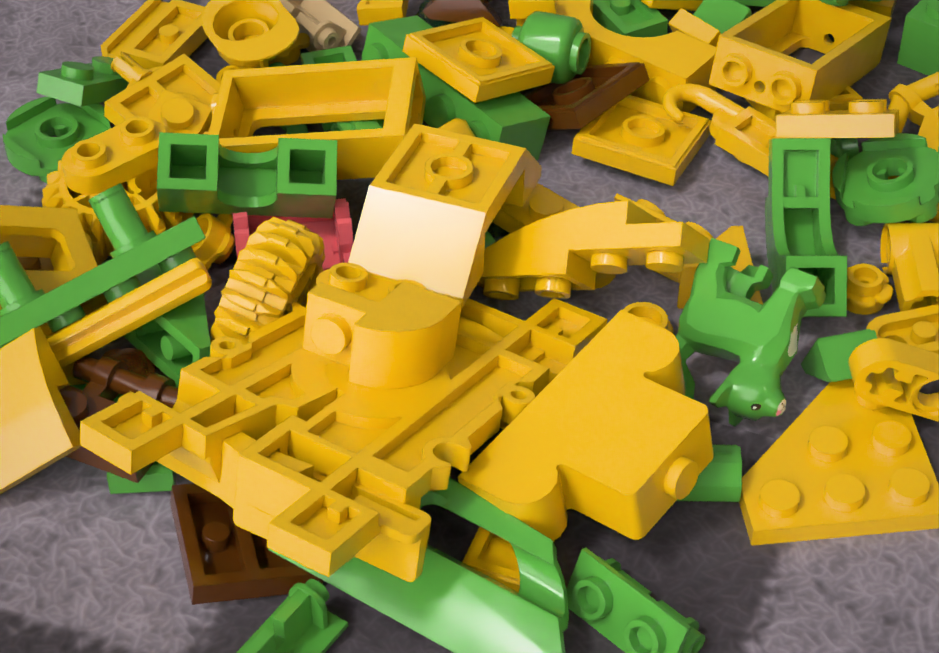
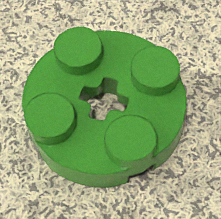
[3,97,111,183]
[832,133,939,226]

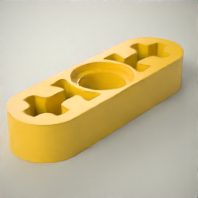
[848,338,939,422]

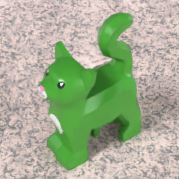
[676,238,827,427]

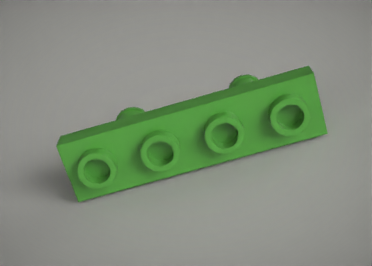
[0,183,206,348]

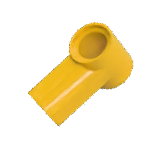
[880,223,939,311]

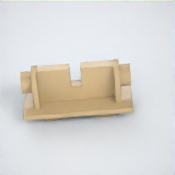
[280,0,362,52]

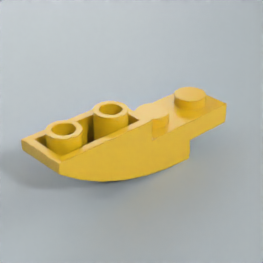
[477,200,709,300]

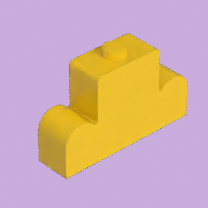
[457,310,714,542]

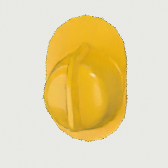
[201,0,300,68]

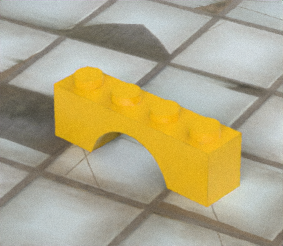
[516,0,717,113]

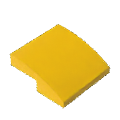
[0,327,82,495]

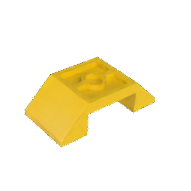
[348,123,542,308]

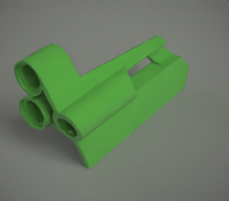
[268,477,569,653]

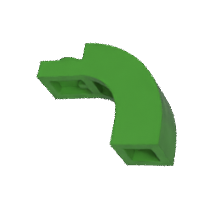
[765,138,847,317]

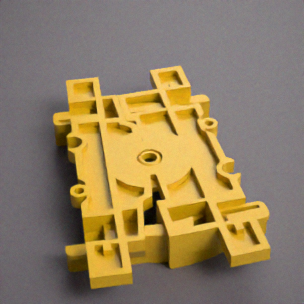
[80,298,608,582]

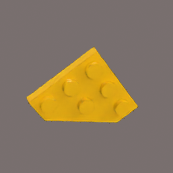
[739,379,939,546]

